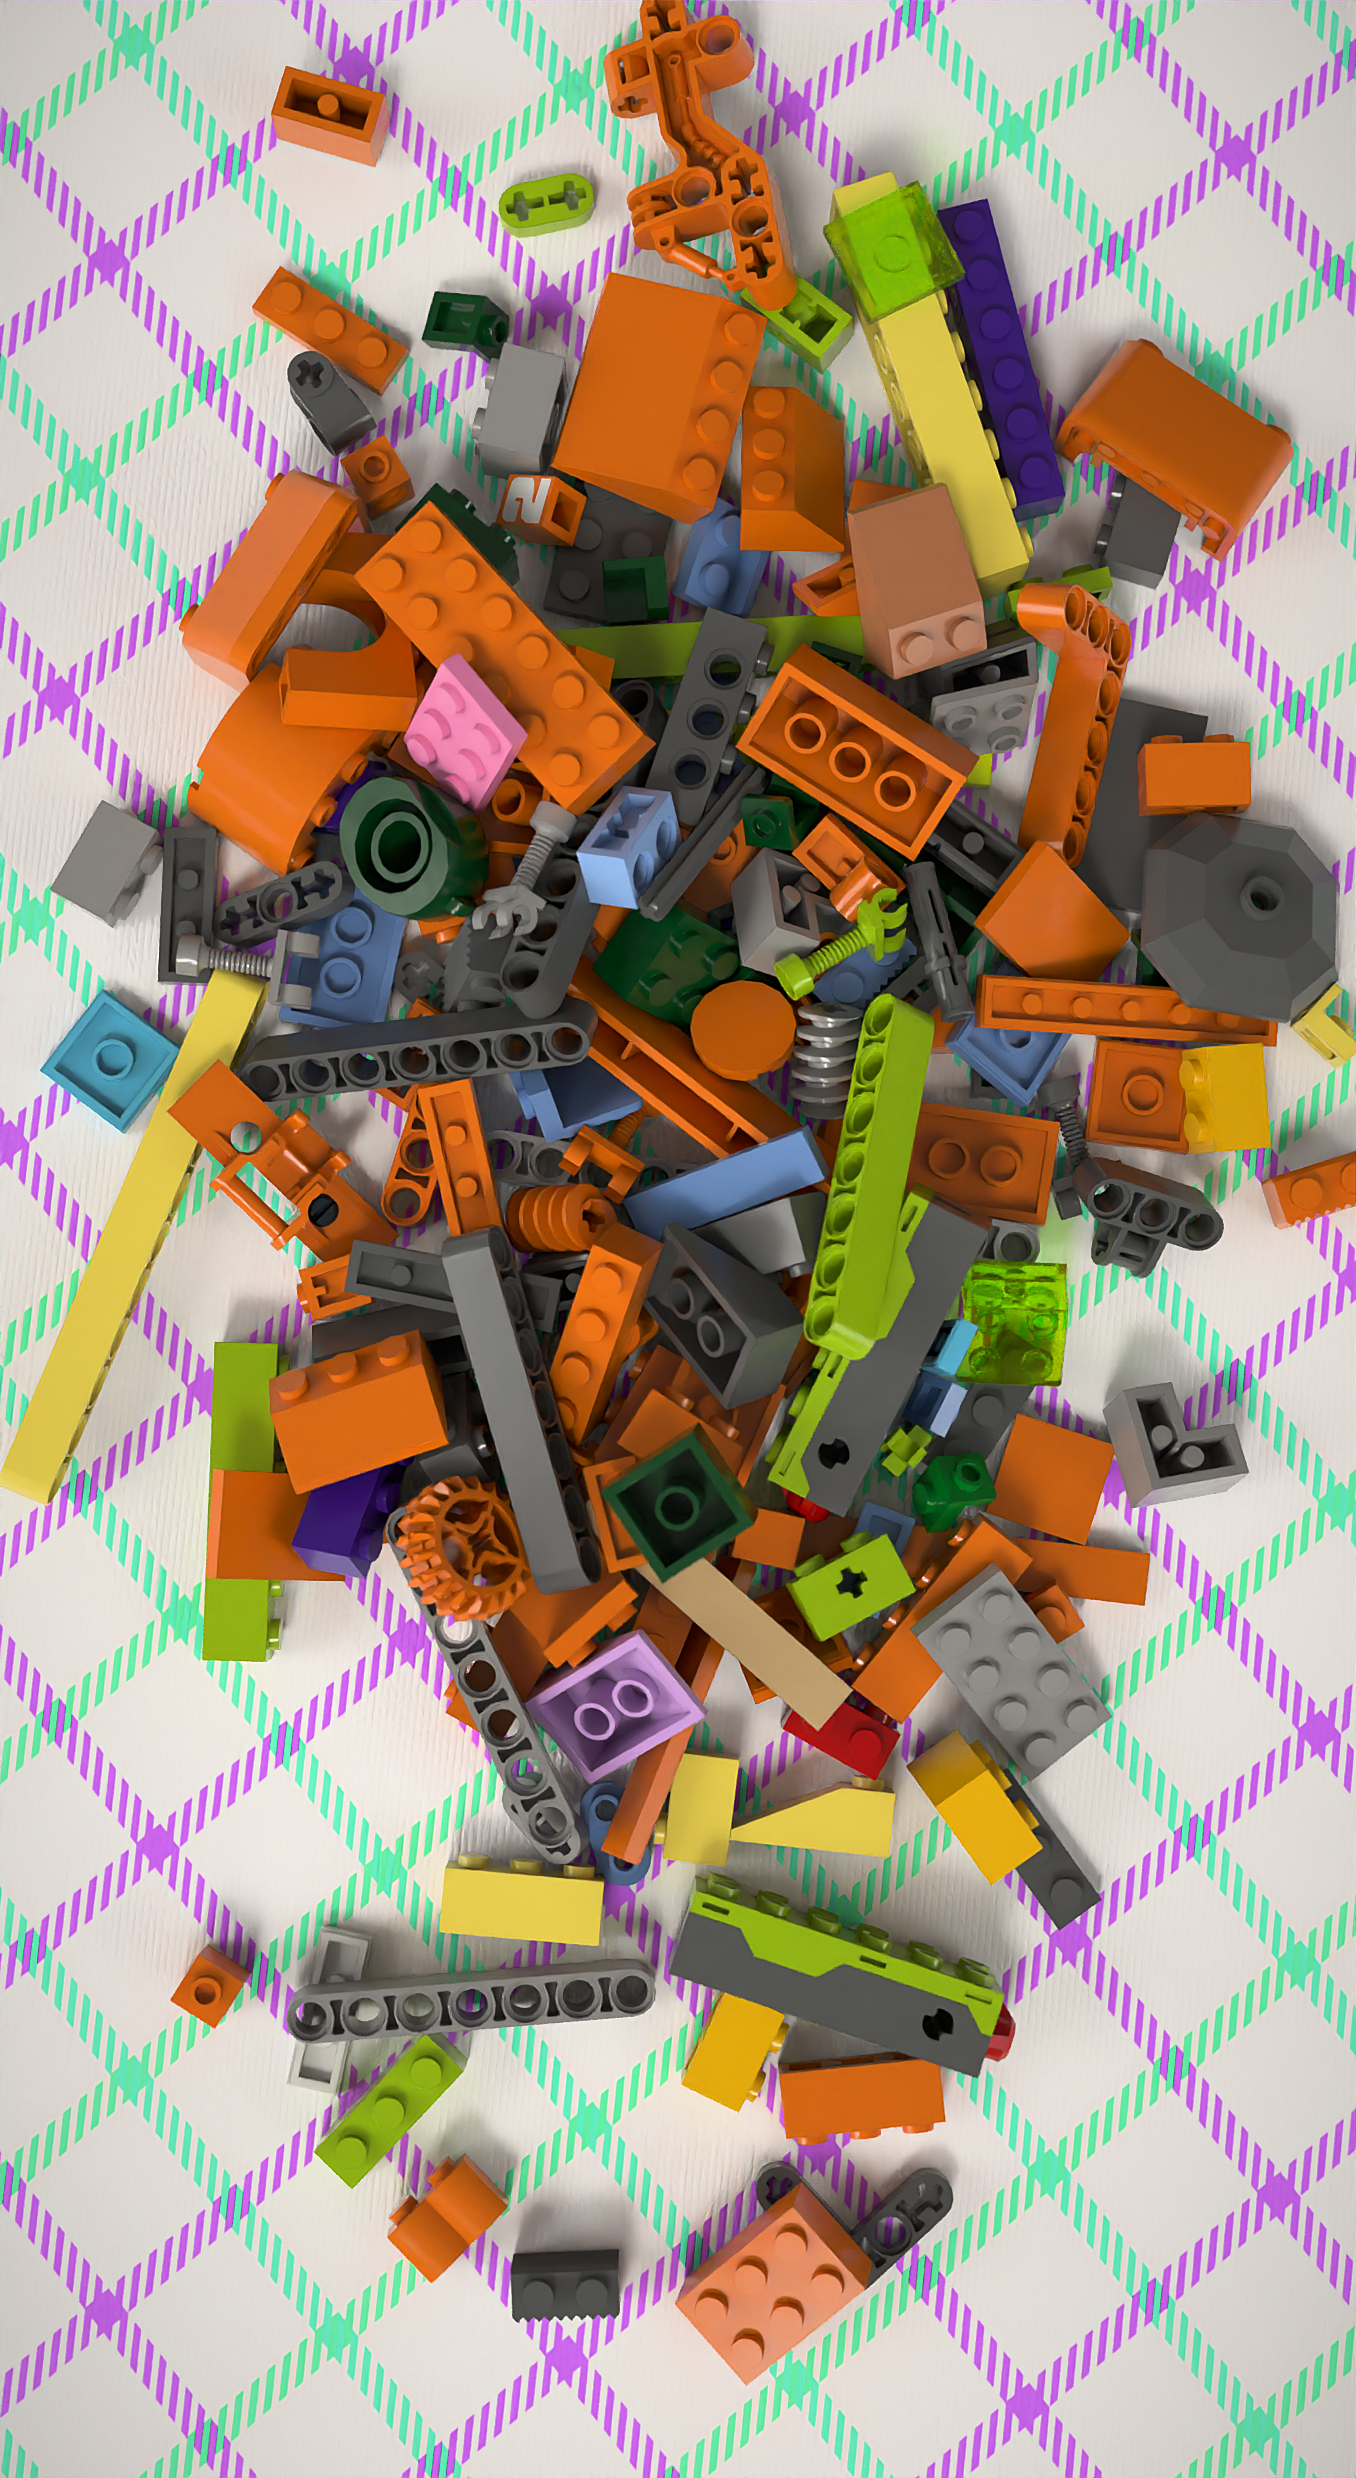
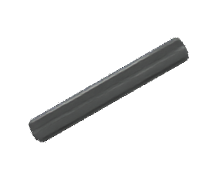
[637,763,769,922]

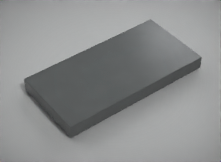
[1071,698,1209,915]

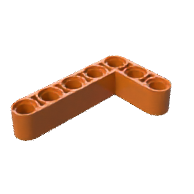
[1017,582,1131,868]

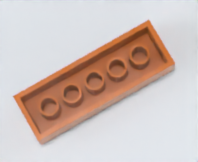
[353,500,657,818]

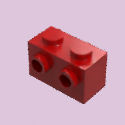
[780,1700,901,1781]

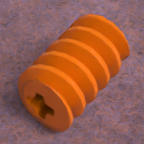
[505,1184,618,1253]

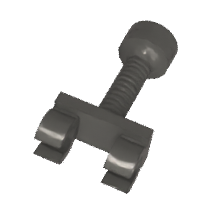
[1037,1075,1122,1221]

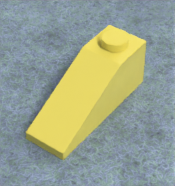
[730,1775,896,1858]

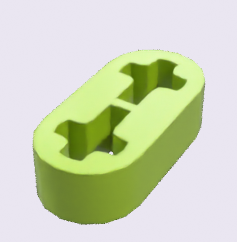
[498,173,594,238]

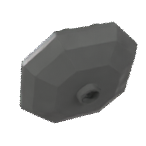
[1140,810,1340,1024]

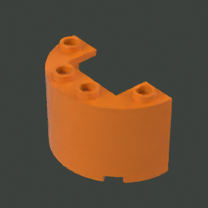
[187,643,401,877]

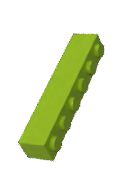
[202,1342,292,1662]

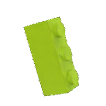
[314,2033,468,2190]

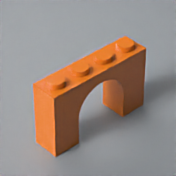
[278,532,424,732]

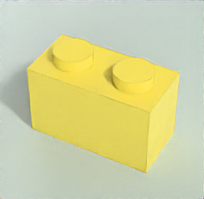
[654,1748,739,1867]

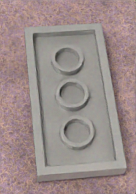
[910,1562,1113,1782]

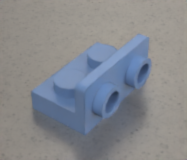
[671,496,772,619]

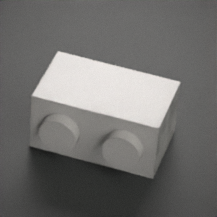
[50,800,164,928]

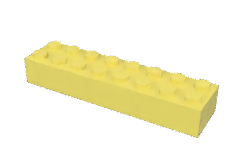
[828,171,1034,602]

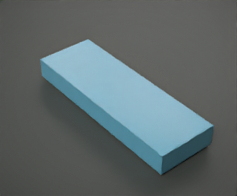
[920,1318,978,1376]

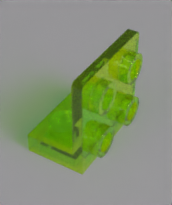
[955,1260,1071,1387]

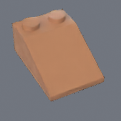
[847,482,987,680]

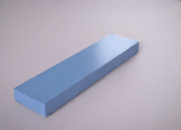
[622,1125,831,1241]

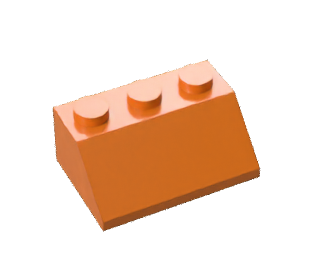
[740,386,845,552]
[269,1329,449,1495]

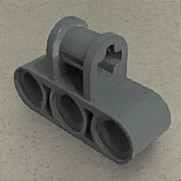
[1072,1157,1224,1279]

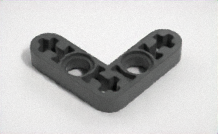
[755,2160,954,2291]

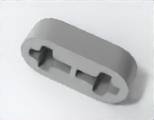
[502,1771,590,1865]

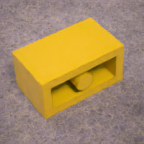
[1179,1043,1271,1154]
[681,1991,789,2113]

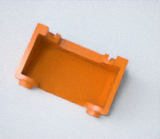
[1053,338,1294,563]

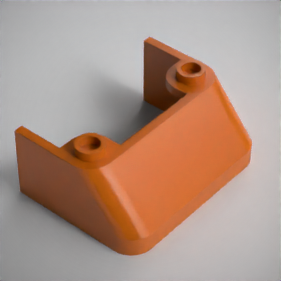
[179,469,373,693]

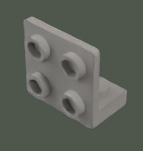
[908,675,1036,756]

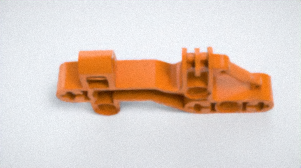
[603,0,797,311]

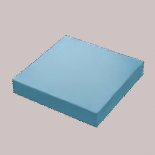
[40,988,181,1134]

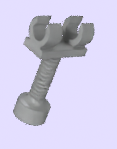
[472,801,577,939]
[176,929,321,1010]

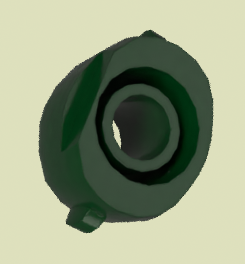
[339,775,490,922]

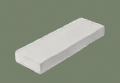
[286,1925,374,2096]

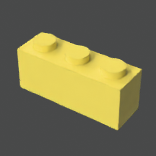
[439,1853,605,1946]

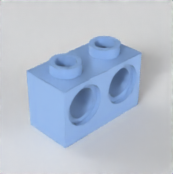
[576,785,683,909]

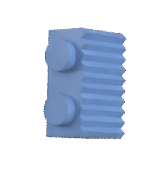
[806,928,917,1011]

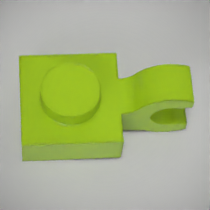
[879,1424,932,1478]

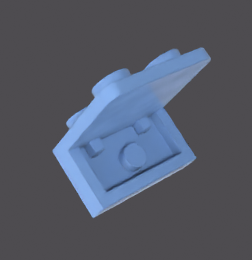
[509,1034,644,1144]

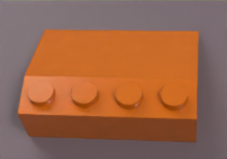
[550,272,768,525]

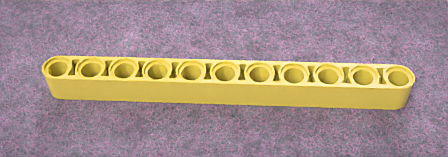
[0,967,270,1506]

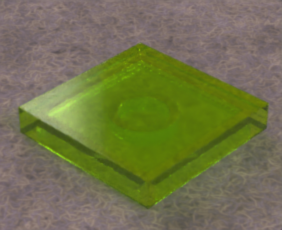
[823,180,965,325]

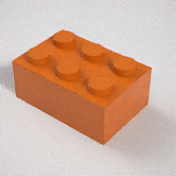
[675,2182,873,2386]

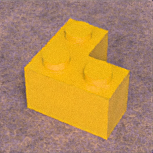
[906,1729,1043,1886]

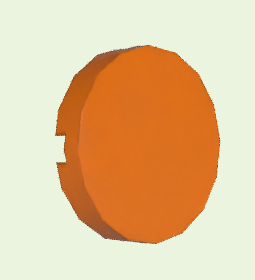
[690,980,797,1081]

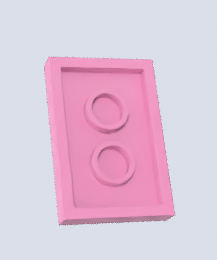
[403,653,528,815]

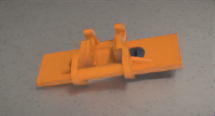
[166,1059,400,1262]

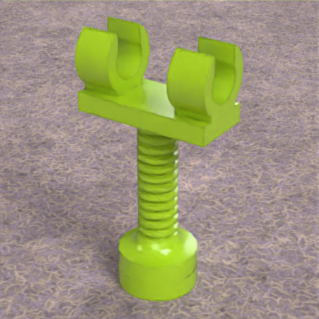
[773,888,907,1001]

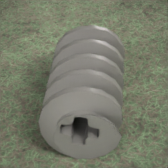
[789,1002,864,1120]

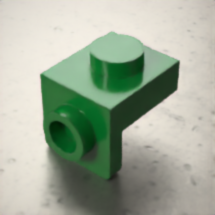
[912,1453,997,1533]

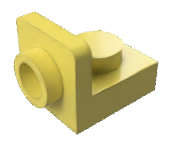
[1290,982,1356,1069]

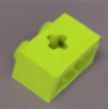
[739,264,855,375]
[785,1529,916,1642]

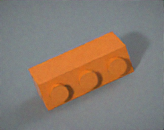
[778,2051,946,2145]

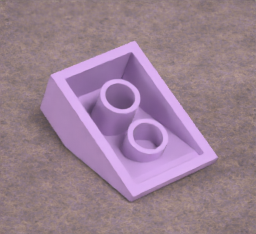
[523,1628,709,1784]

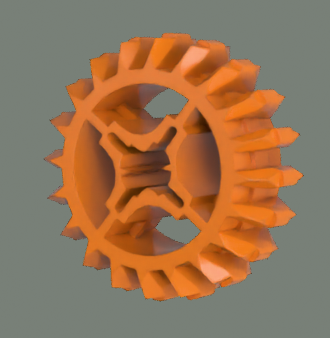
[394,1476,532,1622]

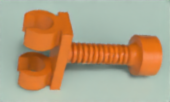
[558,1099,661,1205]

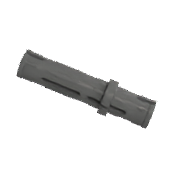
[901,861,976,1023]

